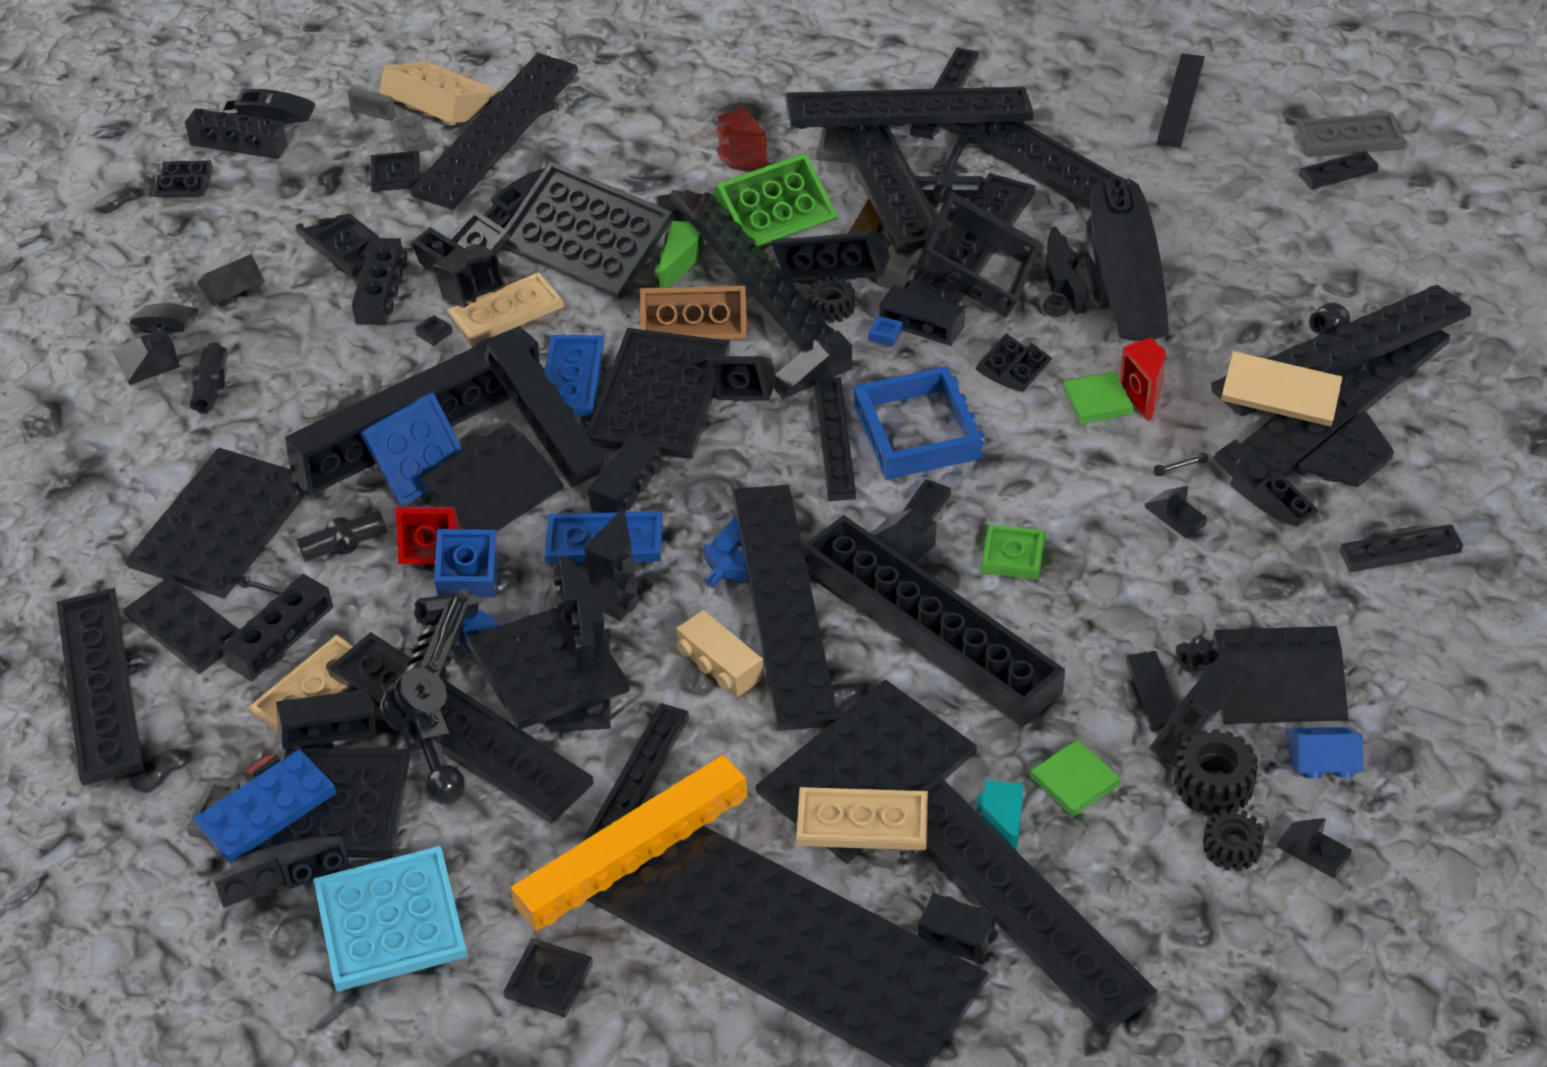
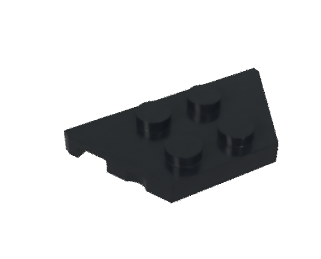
[295,213,379,278]
[1296,411,1394,487]

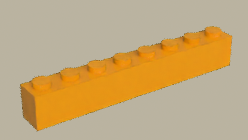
[510,754,748,932]

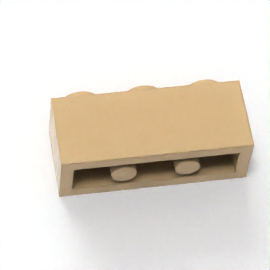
[676,610,764,698]

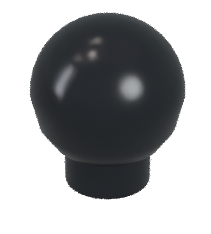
[1309,302,1351,335]

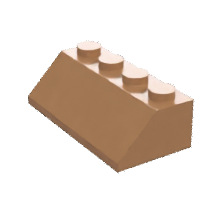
[640,286,747,339]

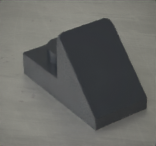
[1145,486,1207,539]
[1277,818,1352,878]

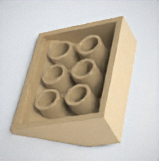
[379,61,501,125]

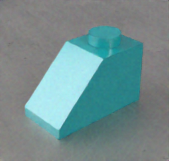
[976,780,1024,851]

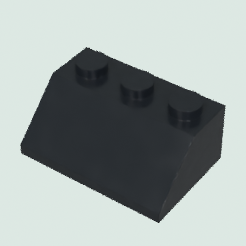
[584,511,638,621]

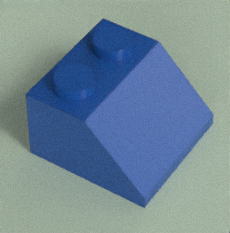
[434,529,497,598]
[1286,727,1364,779]

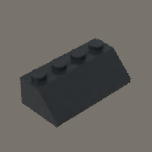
[771,232,890,283]

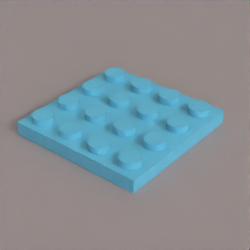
[313,846,468,992]

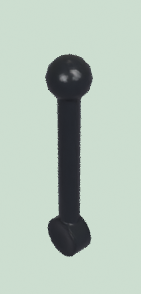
[1153,452,1209,476]
[239,576,286,594]

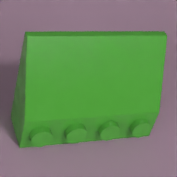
[713,153,838,247]

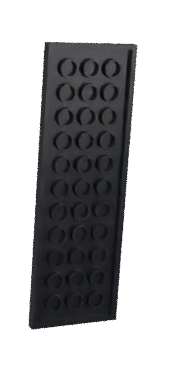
[587,825,989,1067]

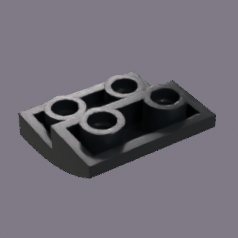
[154,160,213,197]
[129,303,199,333]
[975,333,1052,392]

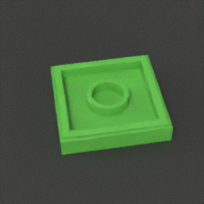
[1063,371,1133,425]
[981,524,1046,580]
[1030,740,1121,817]

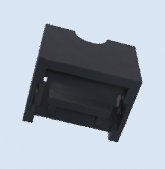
[433,244,505,308]

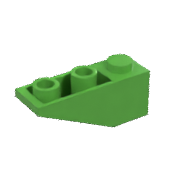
[655,221,704,288]

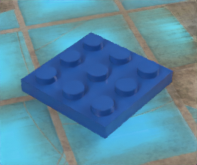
[359,392,463,506]

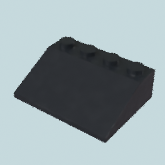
[420,423,564,532]
[1211,626,1348,724]

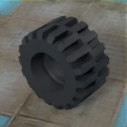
[1174,729,1258,816]

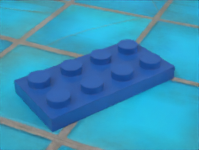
[545,335,605,417]
[545,512,663,564]
[193,749,337,864]

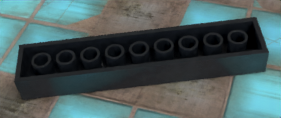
[285,326,540,497]
[803,515,1065,727]

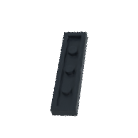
[1339,524,1463,572]

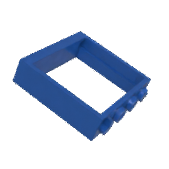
[853,366,985,480]

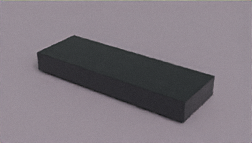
[1299,150,1379,190]
[1126,651,1177,732]

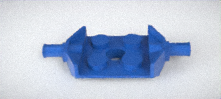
[703,516,748,588]

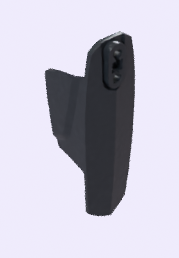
[1084,176,1169,341]

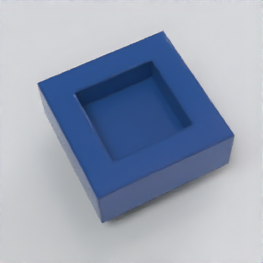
[868,316,903,346]

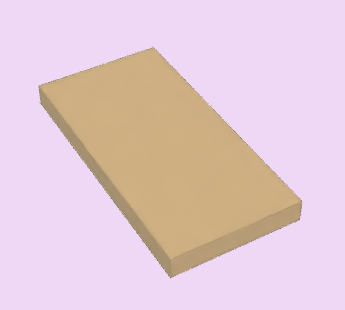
[447,272,564,346]
[1221,351,1342,426]
[248,635,353,734]
[796,787,928,850]

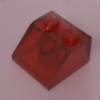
[716,107,768,172]

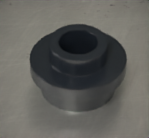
[1043,293,1070,317]

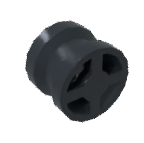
[1176,636,1213,672]

